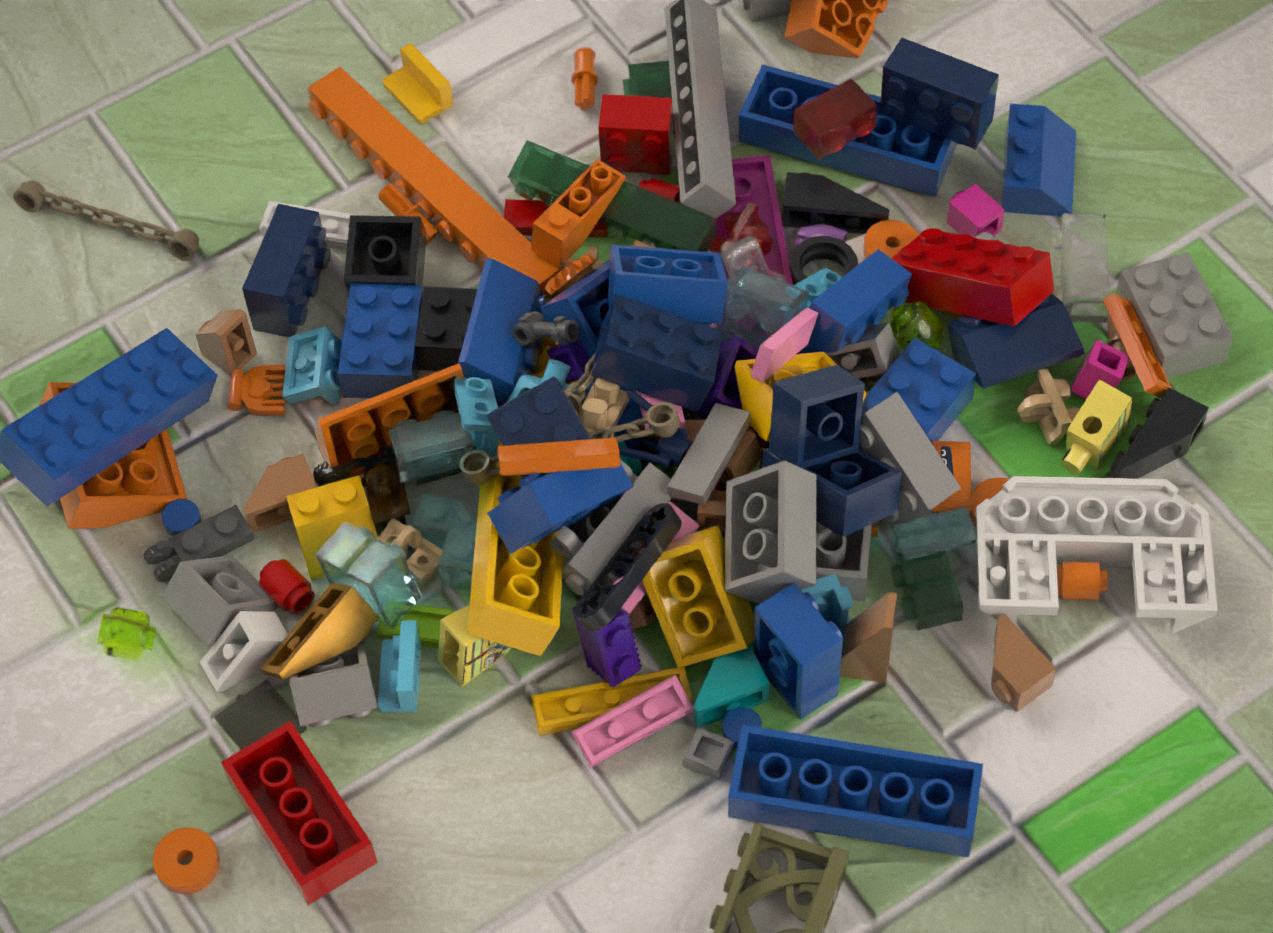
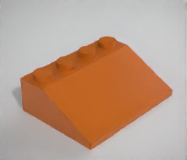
[315,363,468,477]
[39,382,187,529]

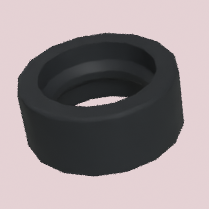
[790,236,858,285]

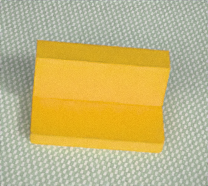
[382,43,453,124]

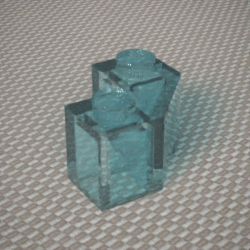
[412,493,476,592]

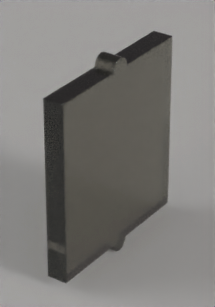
[214,679,307,750]

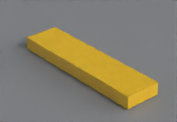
[531,666,693,736]

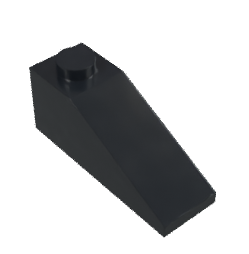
[782,172,890,234]

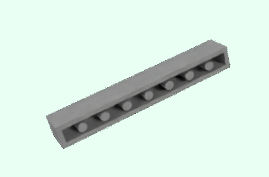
[664,0,736,222]

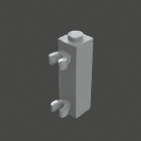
[549,460,672,595]

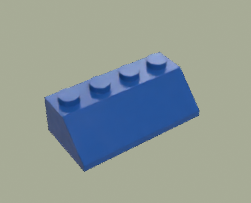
[458,258,549,408]

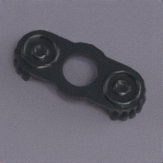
[313,446,402,487]

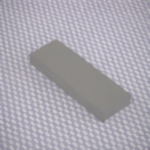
[667,403,752,505]

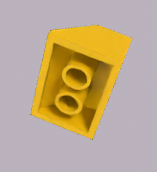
[735,352,867,441]
[642,525,755,668]

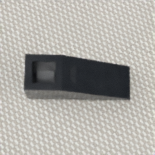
[1110,388,1209,479]

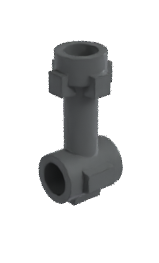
[512,312,580,345]

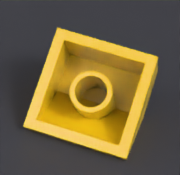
[286,475,384,581]

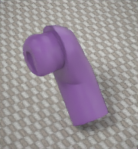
[795,224,848,247]

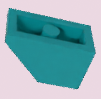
[694,645,770,728]

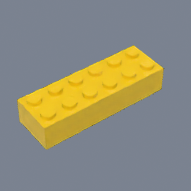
[467,439,563,656]

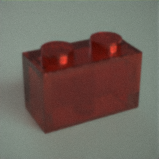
[794,78,877,159]

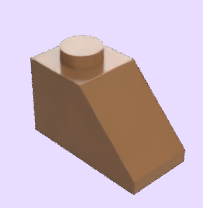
[195,309,257,376]
[244,454,317,533]
[991,613,1056,712]

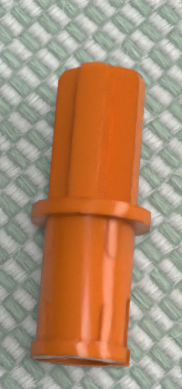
[571,47,598,111]
[378,184,439,245]

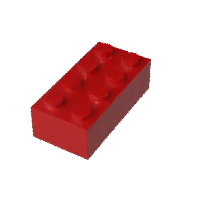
[891,228,1054,326]
[221,721,378,905]

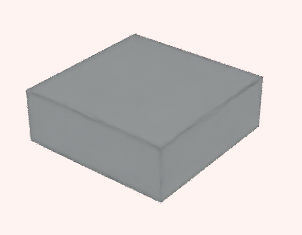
[682,727,734,780]

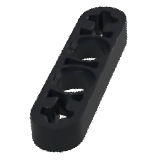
[574,503,682,631]

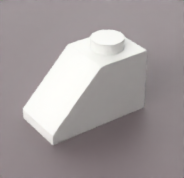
[200,611,288,692]

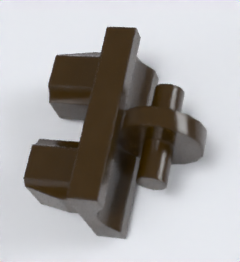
[363,459,411,528]

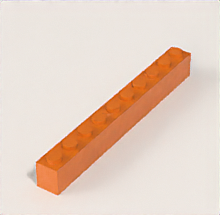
[308,66,560,299]

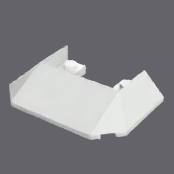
[976,476,1218,634]

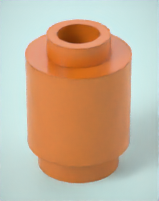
[1057,561,1107,600]

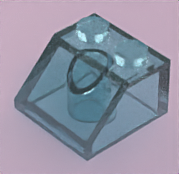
[388,410,474,483]

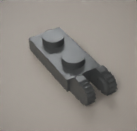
[143,505,255,583]

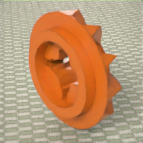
[545,254,597,296]

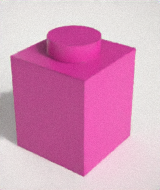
[947,183,1005,238]
[1070,339,1129,399]

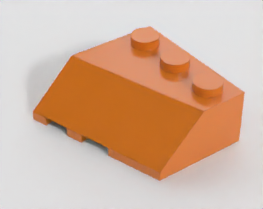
[785,0,888,58]

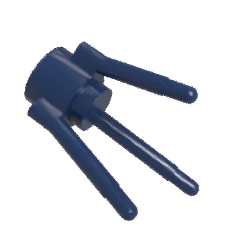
[618,389,693,468]

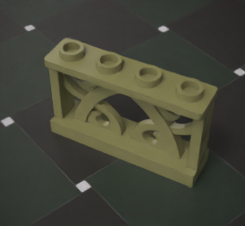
[709,822,849,933]

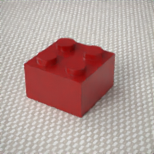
[598,94,674,175]

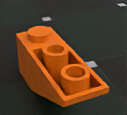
[531,159,626,268]

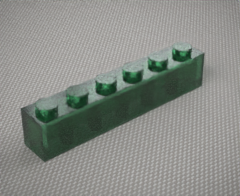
[508,140,719,252]

